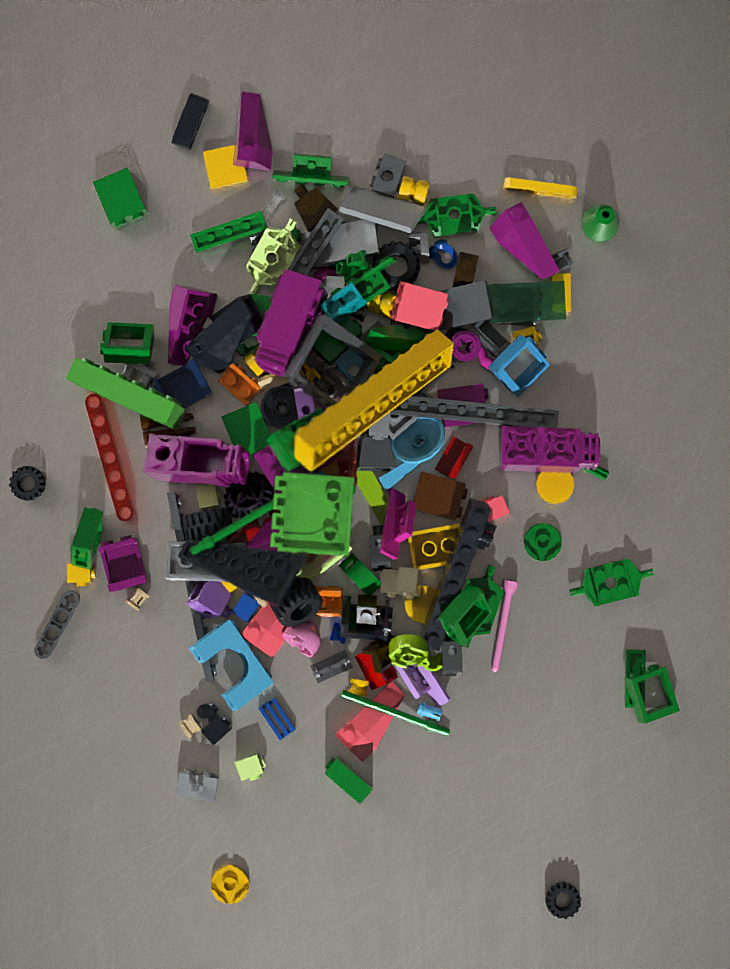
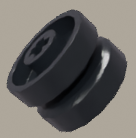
[260,386,298,430]

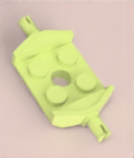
[246,218,301,294]

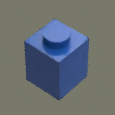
[231,593,260,623]

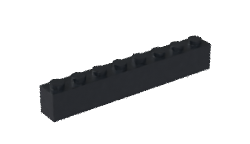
[419,498,491,651]

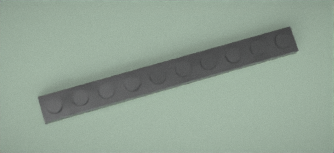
[391,396,559,428]
[167,491,217,682]

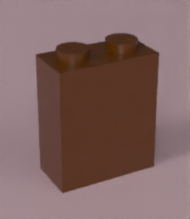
[413,471,468,521]

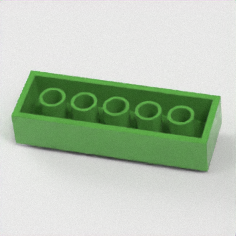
[66,357,187,431]

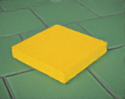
[203,145,248,190]

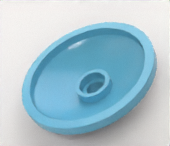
[389,417,445,463]

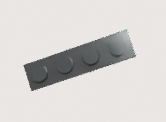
[287,208,344,276]

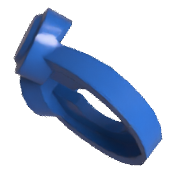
[429,239,458,269]

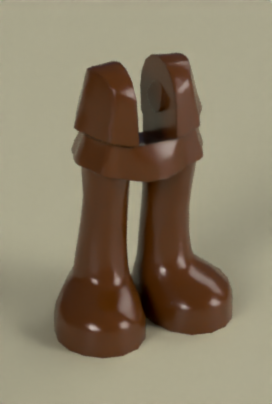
[139,413,196,449]

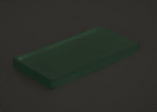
[488,281,566,324]

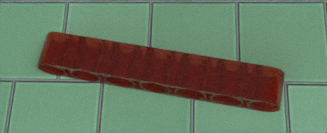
[85,394,136,522]

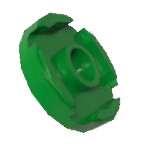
[523,523,562,561]

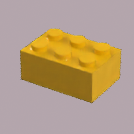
[407,523,460,570]

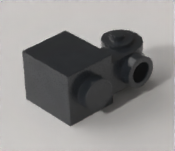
[477,522,497,550]
[197,701,232,745]

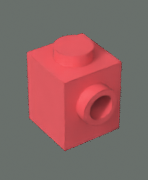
[482,495,510,523]

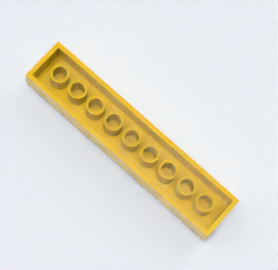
[295,329,454,471]

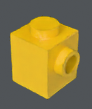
[67,563,96,587]

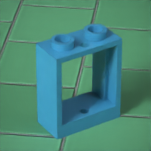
[488,334,550,397]

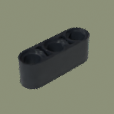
[171,93,209,150]

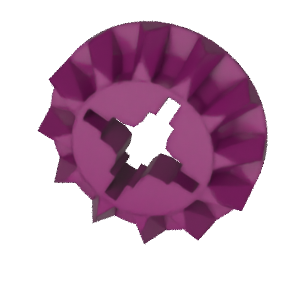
[451,331,481,362]

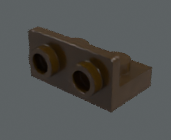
[362,633,397,673]

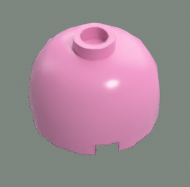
[282,621,321,657]

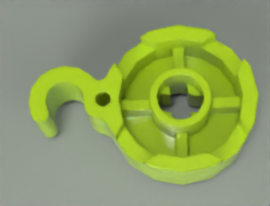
[389,634,442,671]

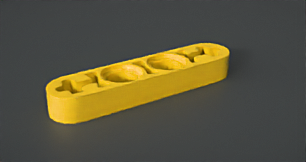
[503,178,578,199]

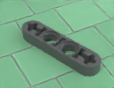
[34,591,80,659]

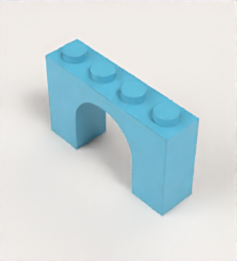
[188,619,274,711]

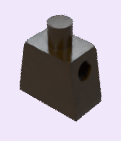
[294,184,338,232]
[452,252,479,287]

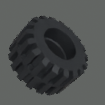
[372,241,420,292]
[182,507,232,541]
[269,577,323,627]

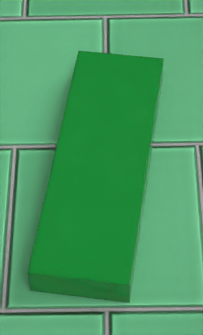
[625,649,646,708]

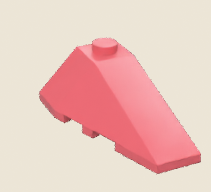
[241,603,287,658]
[336,681,405,762]

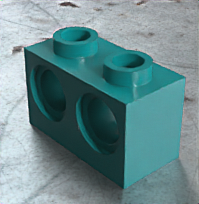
[321,282,367,323]

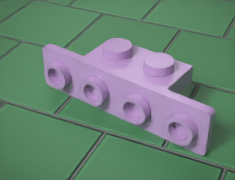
[395,664,451,707]

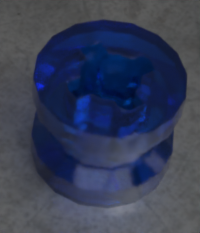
[330,622,346,644]

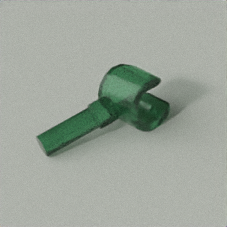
[236,343,259,357]

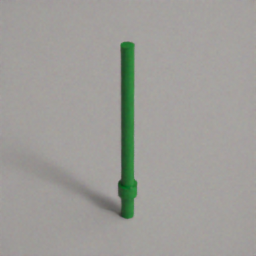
[190,499,274,555]
[340,690,450,736]

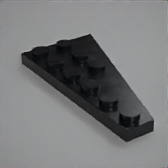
[178,539,307,608]

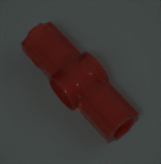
[335,441,358,485]

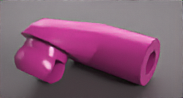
[313,267,339,282]
[478,348,495,371]

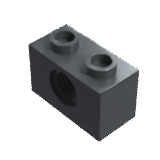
[370,153,406,198]

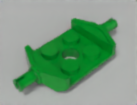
[417,193,497,238]
[569,558,654,607]
[458,564,504,648]

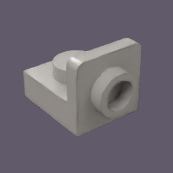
[408,232,429,263]

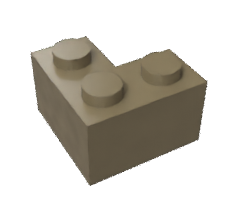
[380,567,424,601]

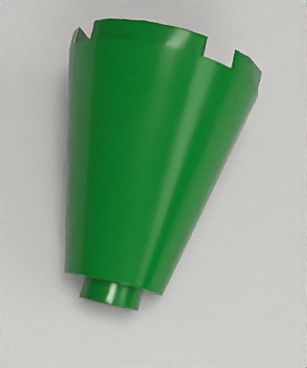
[581,204,620,242]

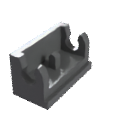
[470,320,511,359]

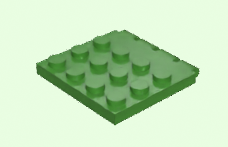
[270,472,354,556]

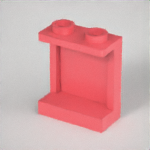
[390,281,448,331]

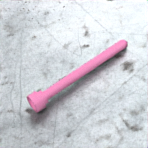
[491,579,518,672]

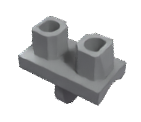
[123,361,159,387]

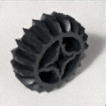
[223,471,275,520]

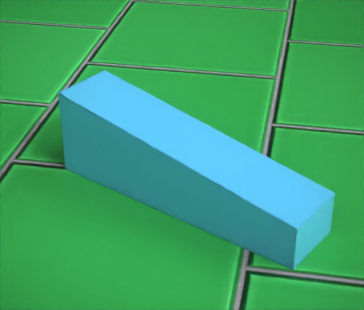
[378,462,420,492]

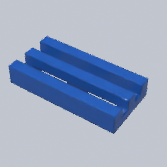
[258,697,296,740]

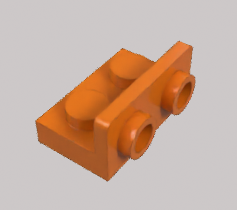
[218,363,262,406]

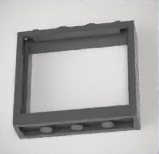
[283,315,382,407]

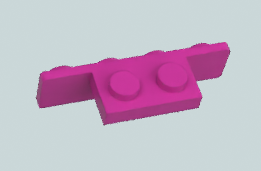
[380,488,416,560]

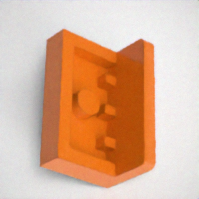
[314,585,343,617]

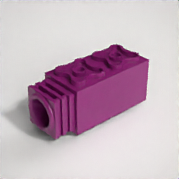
[254,269,328,377]
[500,426,600,473]
[143,434,250,487]

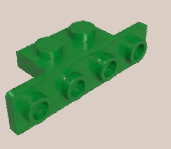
[272,153,349,188]
[328,256,397,305]

